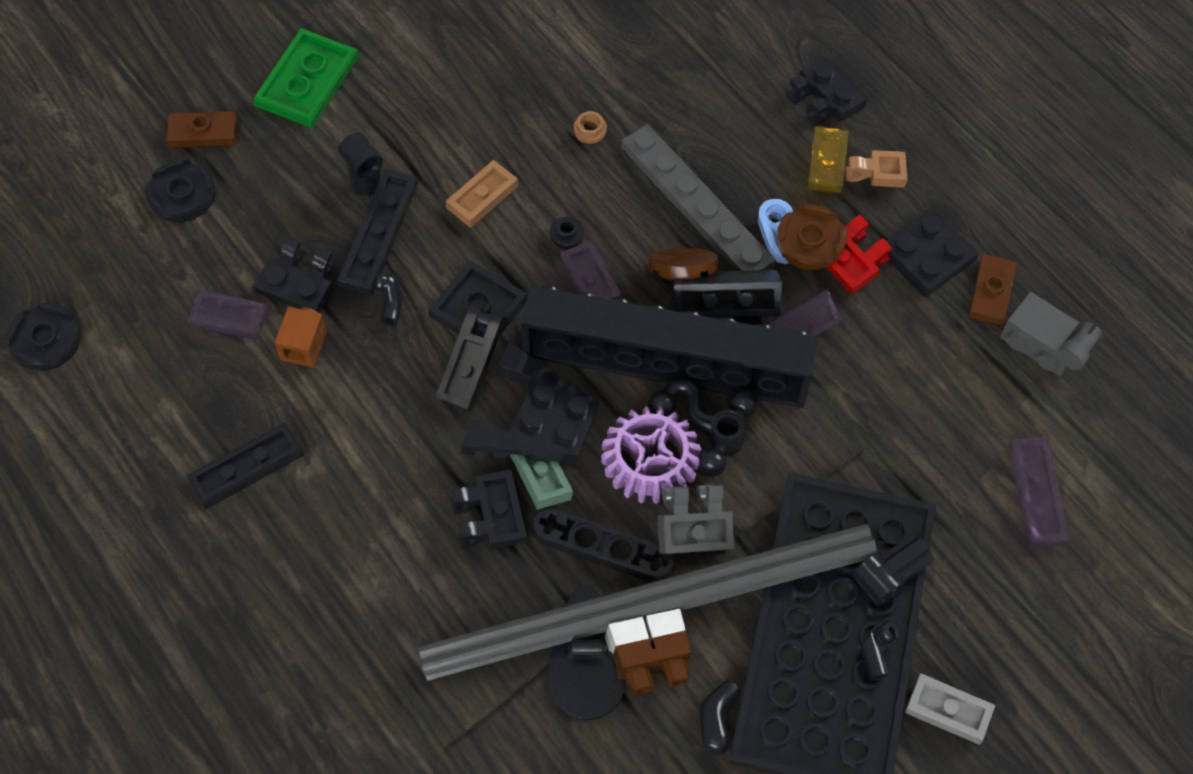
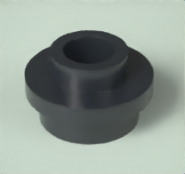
[550,216,584,250]

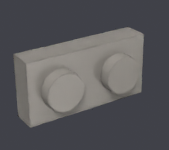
[905,673,995,745]

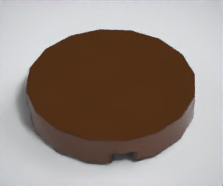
[777,205,847,270]
[648,248,718,280]

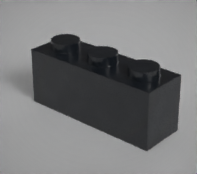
[671,270,782,318]

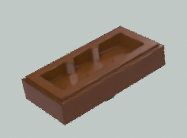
[167,111,237,148]
[968,254,1017,326]

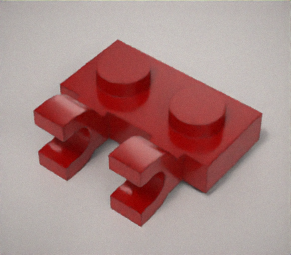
[826,214,892,295]

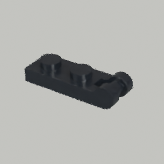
[435,305,507,411]

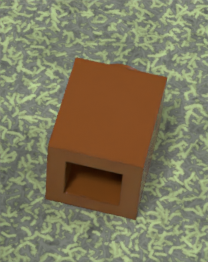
[274,307,327,368]

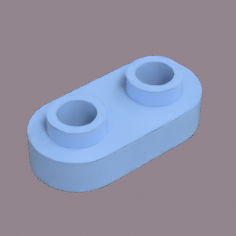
[758,199,793,264]

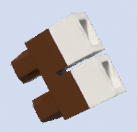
[605,608,691,696]

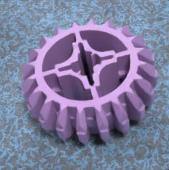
[601,406,701,504]

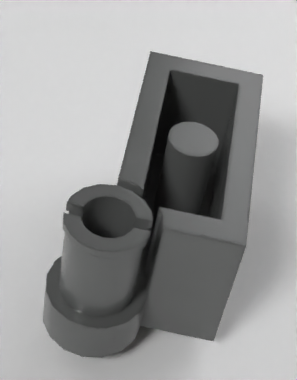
[1000,292,1102,376]

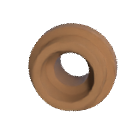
[574,111,607,144]

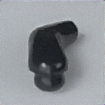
[700,679,740,756]

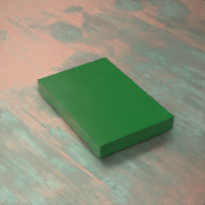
[253,28,359,128]

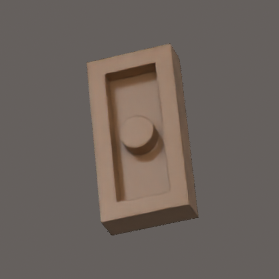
[446,160,518,228]

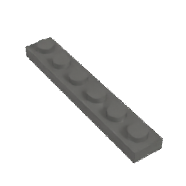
[621,124,776,271]

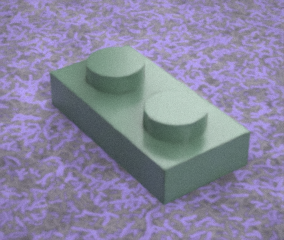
[510,454,573,510]

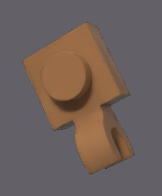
[845,150,907,187]

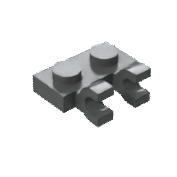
[658,485,734,554]

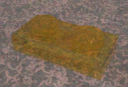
[807,126,849,193]

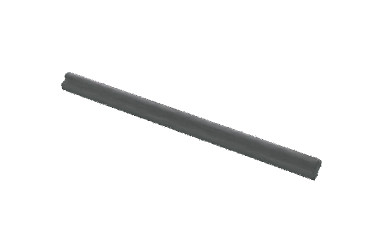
[418,524,877,681]

